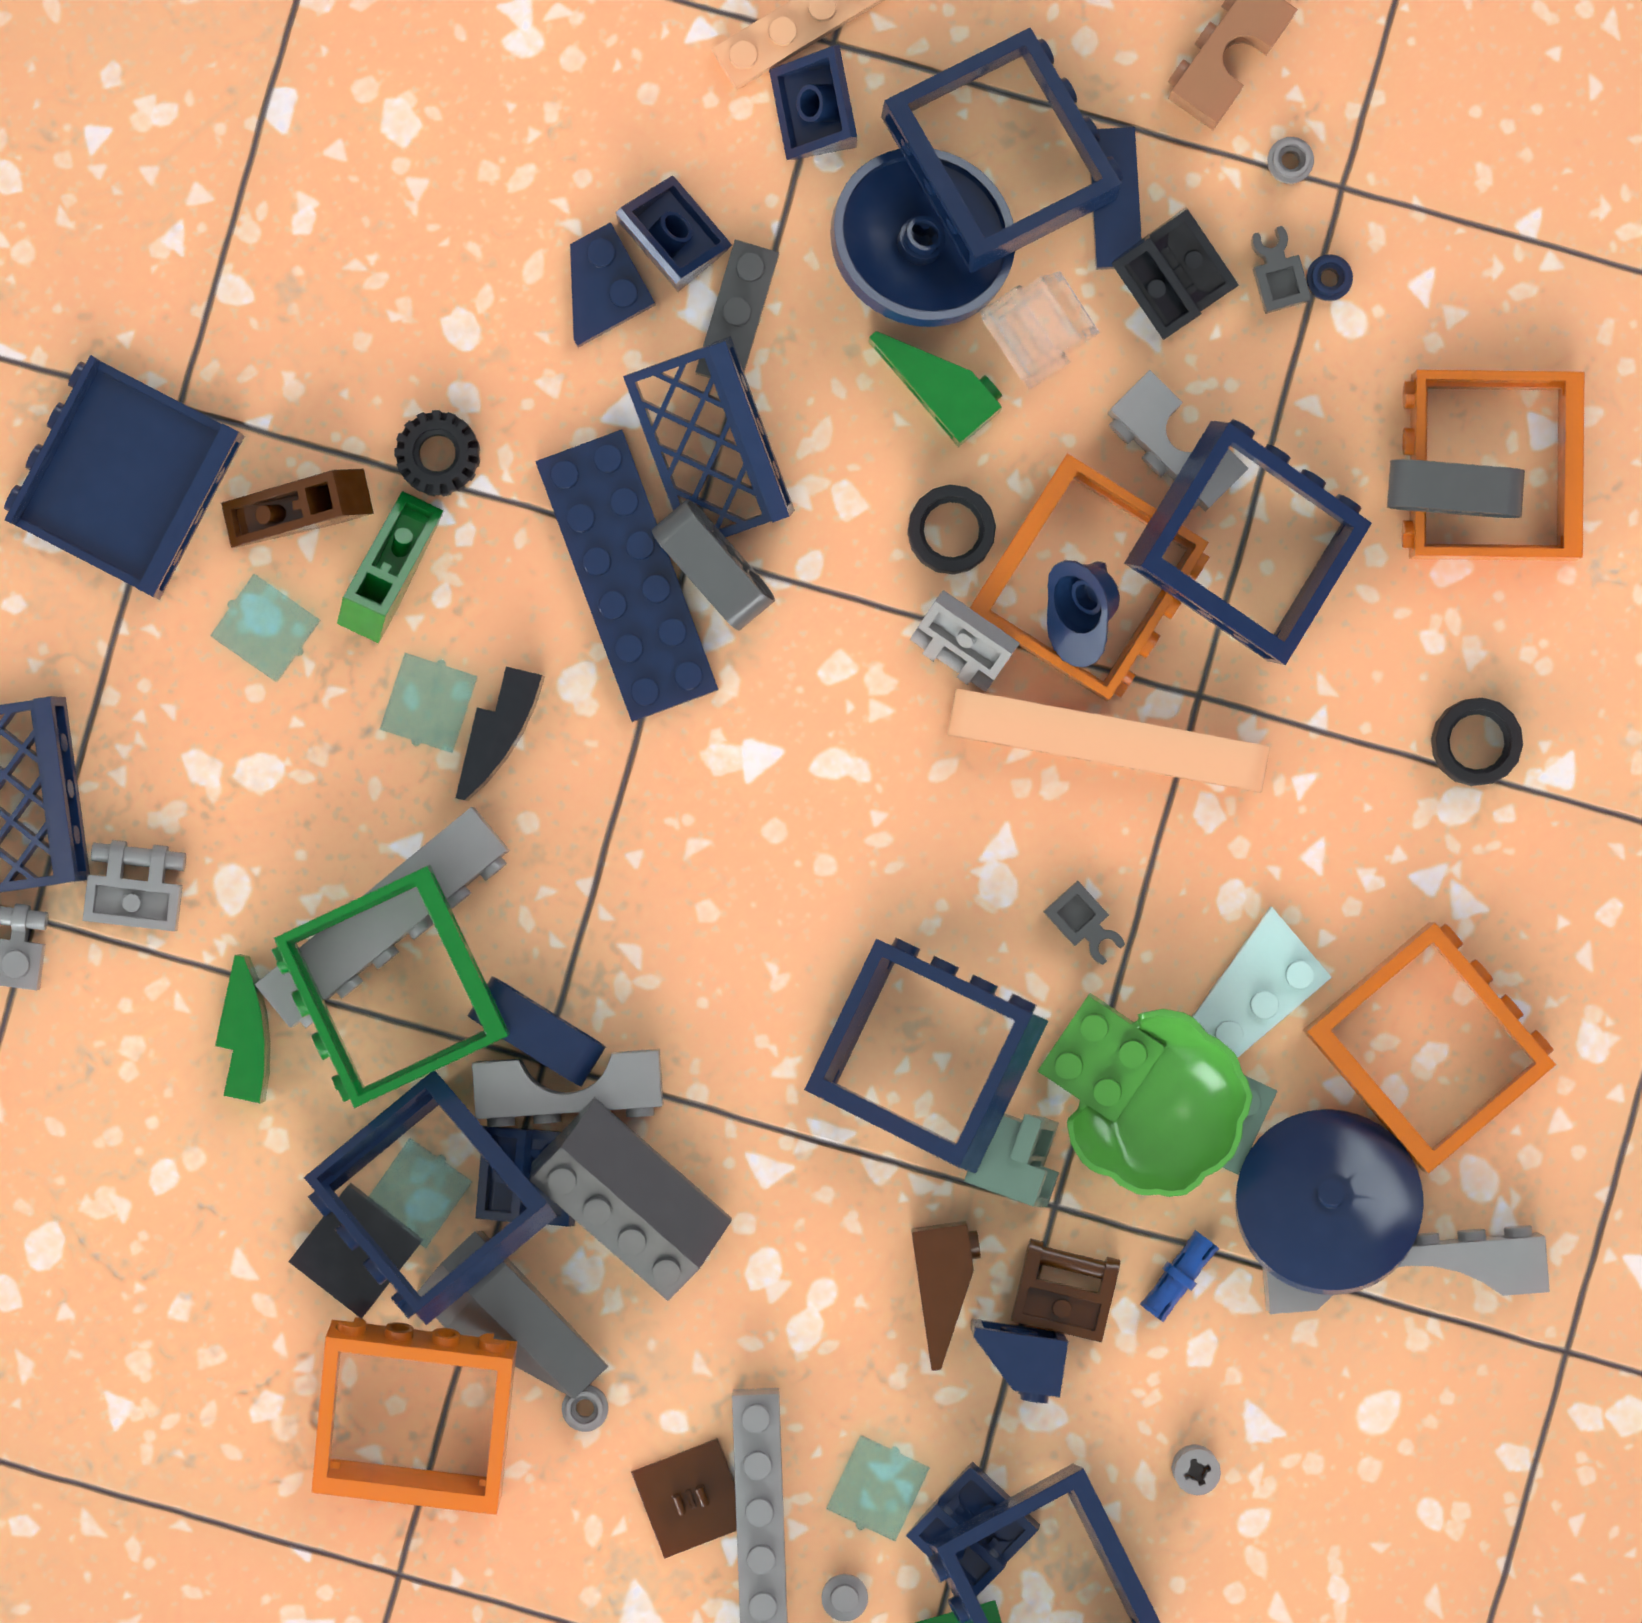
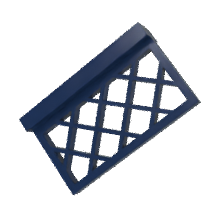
[623,336,795,537]
[0,696,90,893]

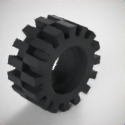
[394,410,480,496]

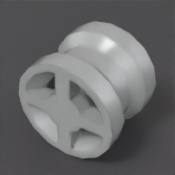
[1171,1444,1221,1496]

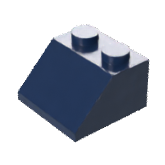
[970,1319,1068,1404]

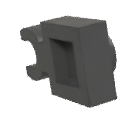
[1251,226,1311,314]
[1043,881,1125,965]

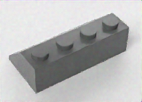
[529,1097,732,1301]

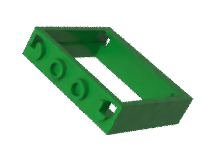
[272,865,510,1108]

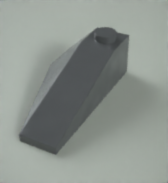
[417,1231,609,1399]

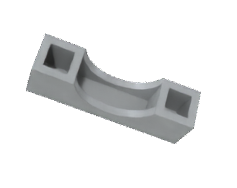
[472,1049,664,1127]

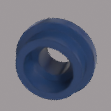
[1306,254,1353,301]

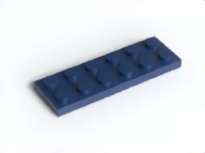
[535,429,719,722]

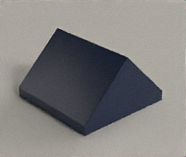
[769,45,857,160]
[616,175,732,292]

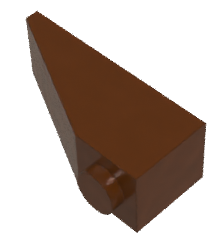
[221,469,374,548]
[911,1221,981,1371]

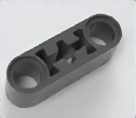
[1387,459,1525,518]
[652,499,775,631]

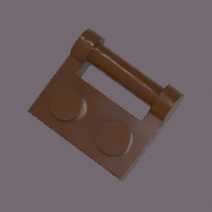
[1011,1238,1121,1343]

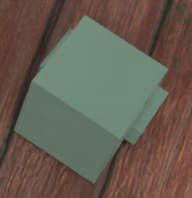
[964,1114,1059,1207]

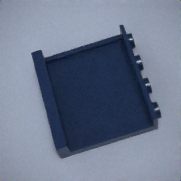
[4,355,245,600]

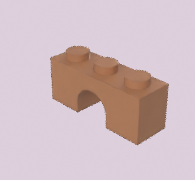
[1168,0,1298,130]

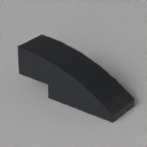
[455,667,545,801]

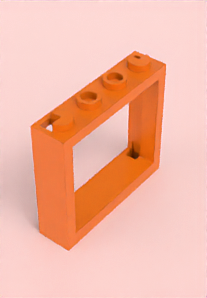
[1401,370,1585,561]
[970,453,1210,702]
[1303,922,1556,1174]
[311,1317,517,1515]

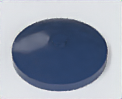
[830,149,1015,327]
[1235,1109,1424,1295]

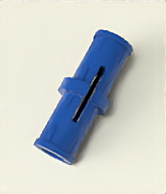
[1140,1230,1219,1322]

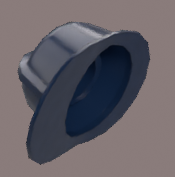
[1047,560,1120,667]

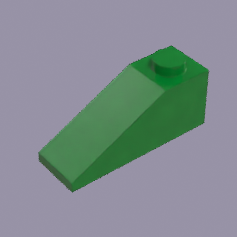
[869,331,1002,447]
[337,491,444,644]

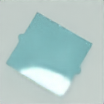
[210,574,321,682]
[380,653,478,753]
[369,1138,473,1248]
[826,1434,930,1541]

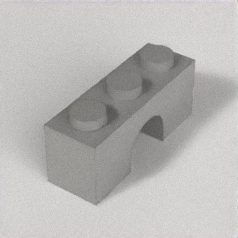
[1108,370,1249,511]

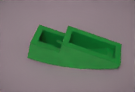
[215,954,270,1104]

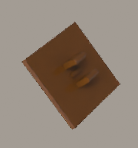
[631,1438,737,1559]

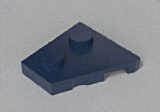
[570,222,656,348]

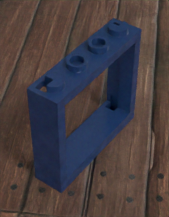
[881,27,1123,273]
[1124,419,1372,665]
[804,937,1048,1174]
[304,1071,557,1325]
[927,1464,1160,1623]

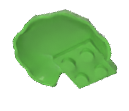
[1038,993,1253,1197]

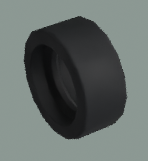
[907,484,996,575]
[1431,698,1523,786]

